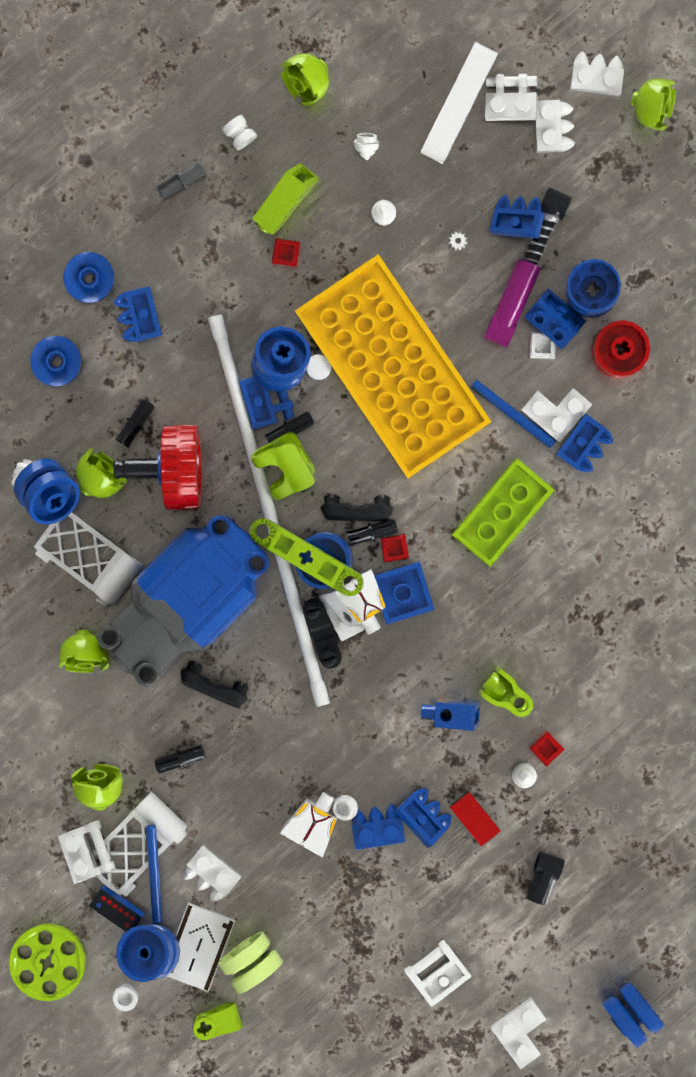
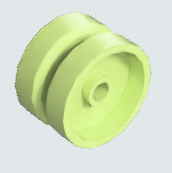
[218,931,283,994]

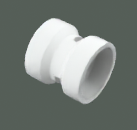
[222,115,257,151]

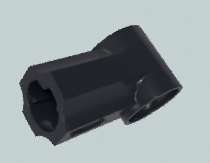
[526,851,565,906]

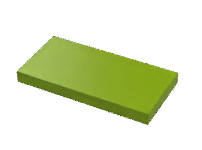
[451,458,555,567]

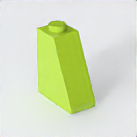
[252,163,320,234]

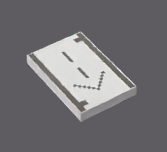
[167,902,235,992]

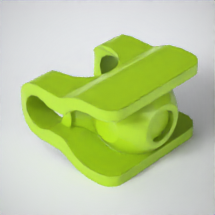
[251,432,315,500]
[478,666,533,717]

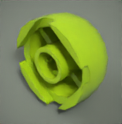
[281,53,329,106]
[631,78,676,131]
[75,448,127,499]
[59,630,109,673]
[72,764,123,810]

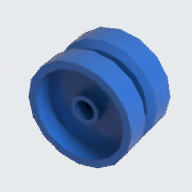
[251,326,311,392]
[13,458,80,525]
[296,531,353,589]
[116,923,180,982]
[602,981,665,1048]

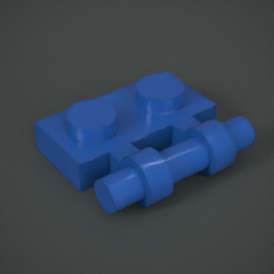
[239,377,295,430]

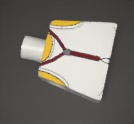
[324,569,385,635]
[280,792,337,857]

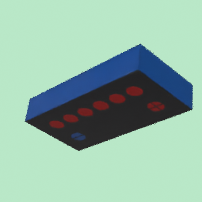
[89,885,145,932]

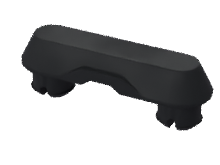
[320,494,394,521]
[303,598,342,669]
[180,661,249,708]

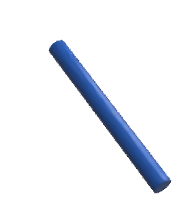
[470,380,556,449]
[146,825,163,924]

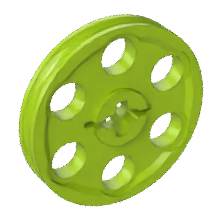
[9,924,86,1001]

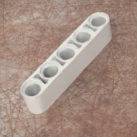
[420,42,498,164]

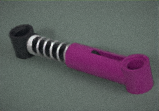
[484,187,572,348]

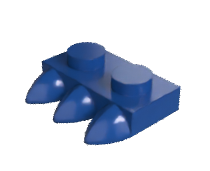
[489,195,544,238]
[113,286,163,342]
[556,414,613,472]
[394,789,451,848]
[352,804,405,850]

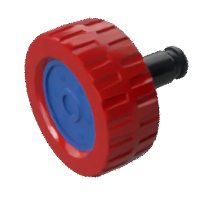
[114,425,202,510]

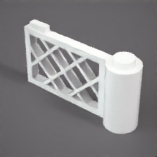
[34,512,144,608]
[92,791,188,897]

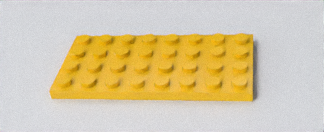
[295,254,491,479]

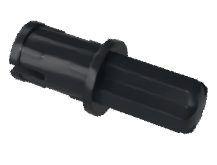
[115,399,154,448]
[265,412,314,443]
[347,519,398,547]
[155,745,206,773]

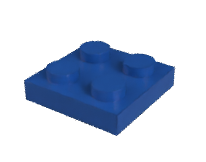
[374,562,434,625]

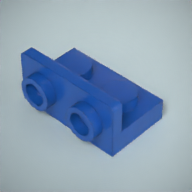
[525,288,586,349]

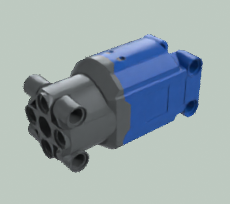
[96,515,270,689]

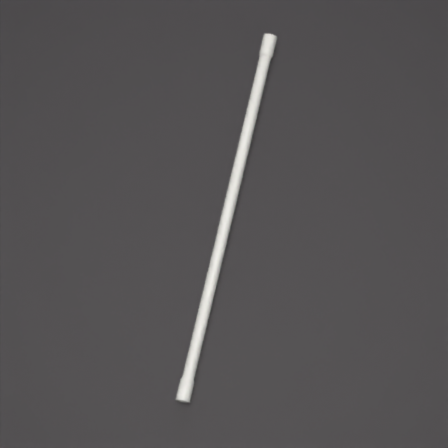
[208,314,330,707]

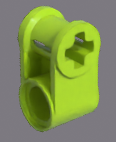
[193,1002,243,1041]

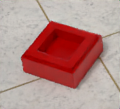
[272,238,300,268]
[380,534,409,563]
[529,731,565,767]

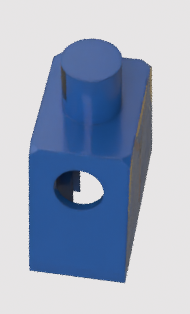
[421,699,480,731]

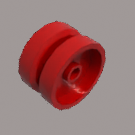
[590,320,650,379]

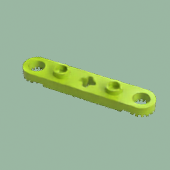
[250,518,364,596]

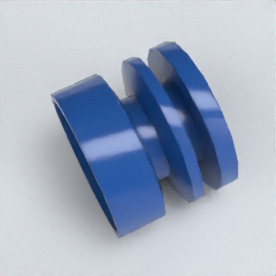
[566,259,621,318]

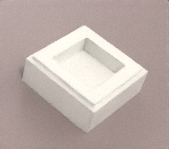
[529,332,556,359]

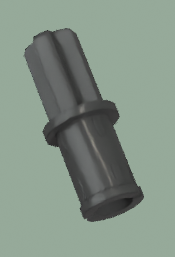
[157,161,206,199]

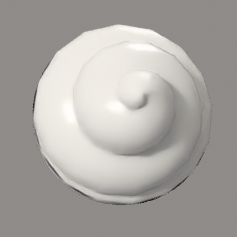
[354,133,379,160]
[371,200,396,226]
[512,763,537,788]
[333,795,358,821]

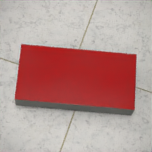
[449,791,501,847]

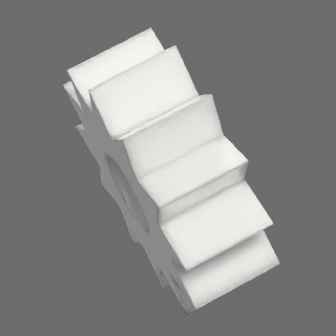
[448,231,468,251]

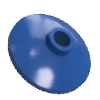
[63,252,114,303]
[30,336,81,387]

